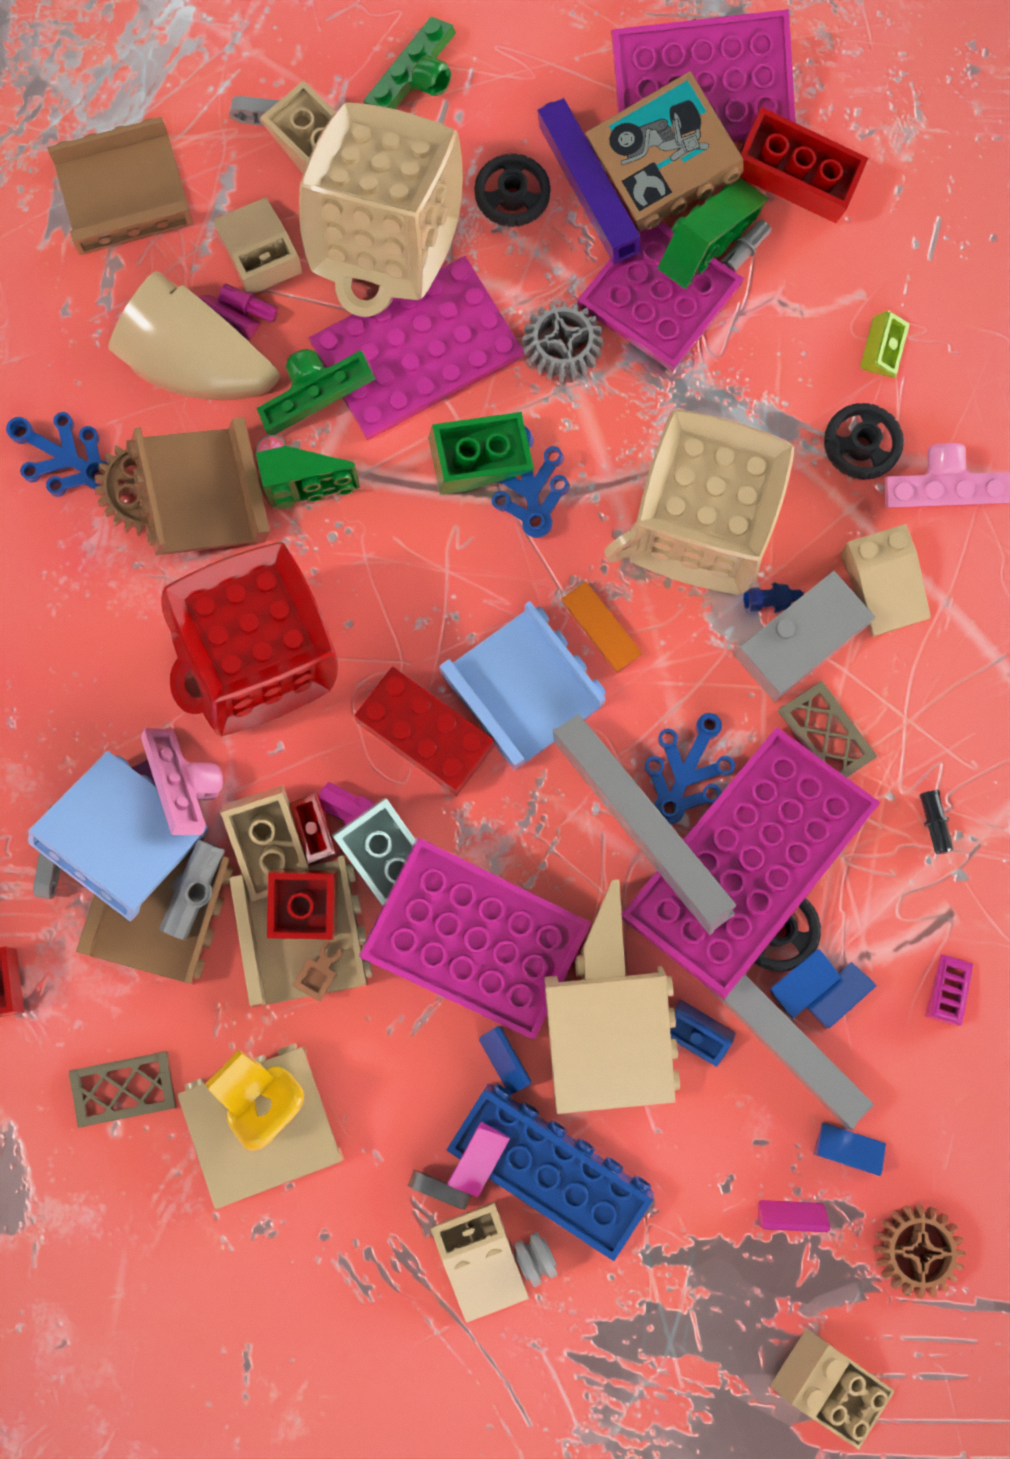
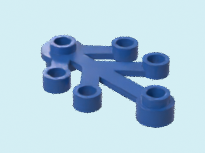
[6,412,109,497]
[492,426,570,538]
[644,713,735,825]

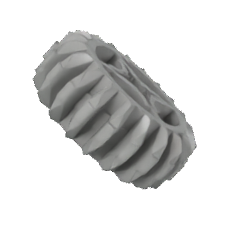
[522,300,604,383]

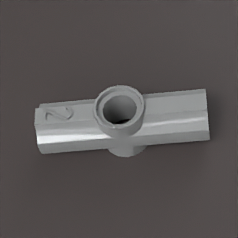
[159,839,225,940]

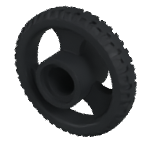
[474,153,551,227]
[824,403,904,480]
[754,898,821,972]

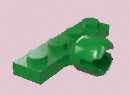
[363,16,456,109]
[257,349,376,435]

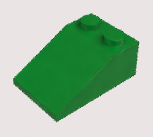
[428,412,534,495]

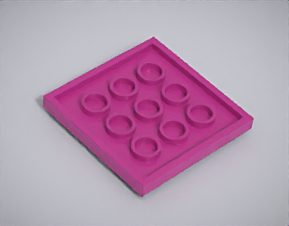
[577,222,744,372]

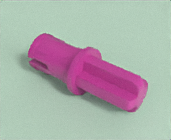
[218,283,278,322]

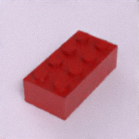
[739,107,869,224]
[354,666,494,796]

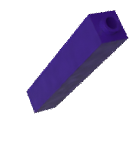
[537,98,641,264]

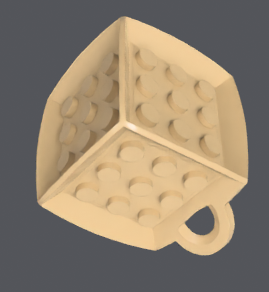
[299,102,463,317]
[604,409,795,595]

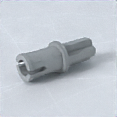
[721,220,771,272]

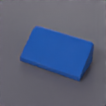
[770,949,842,1019]
[807,962,877,1029]
[670,1000,736,1067]
[479,1026,532,1094]
[813,1123,886,1176]

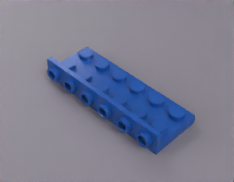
[446,1084,654,1261]

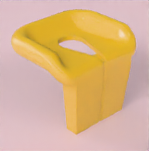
[205,1050,304,1151]

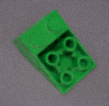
[256,446,360,509]

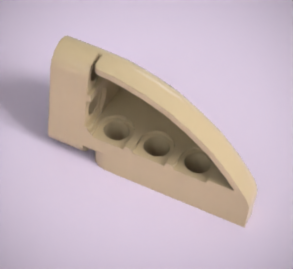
[108,271,281,400]

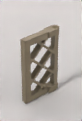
[777,681,878,778]
[69,1051,177,1128]

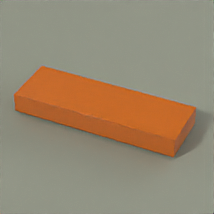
[561,581,642,674]

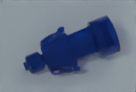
[743,582,804,613]

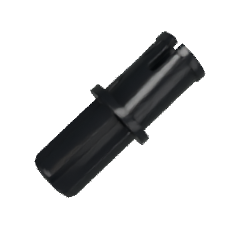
[919,790,954,854]

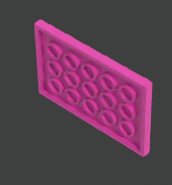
[611,9,796,142]
[309,256,524,440]
[359,837,591,1040]

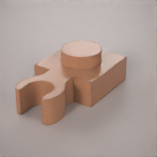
[292,941,343,1002]

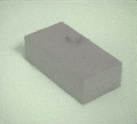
[735,571,875,702]

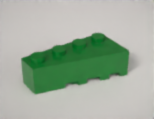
[657,177,768,289]

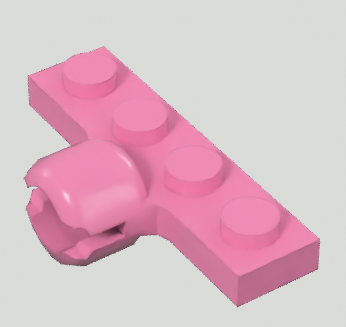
[885,443,1010,508]
[141,728,223,835]

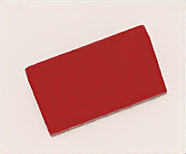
[289,792,337,864]

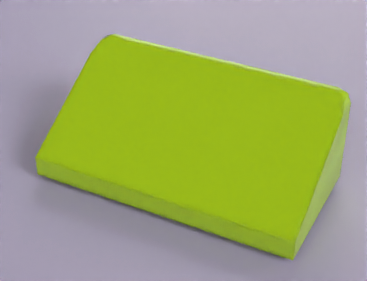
[860,310,910,378]

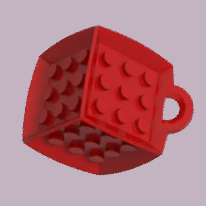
[161,542,338,736]

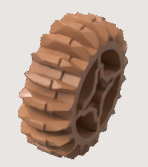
[873,1204,966,1299]

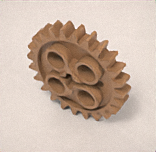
[95,440,149,536]

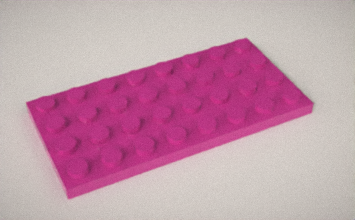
[622,727,880,1000]

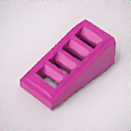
[925,954,973,1026]

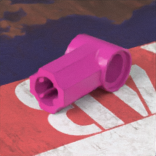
[319,782,376,825]

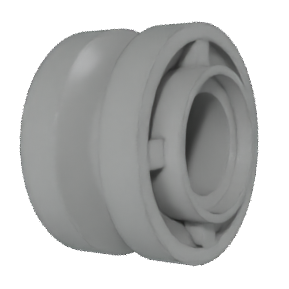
[514,1231,558,1288]

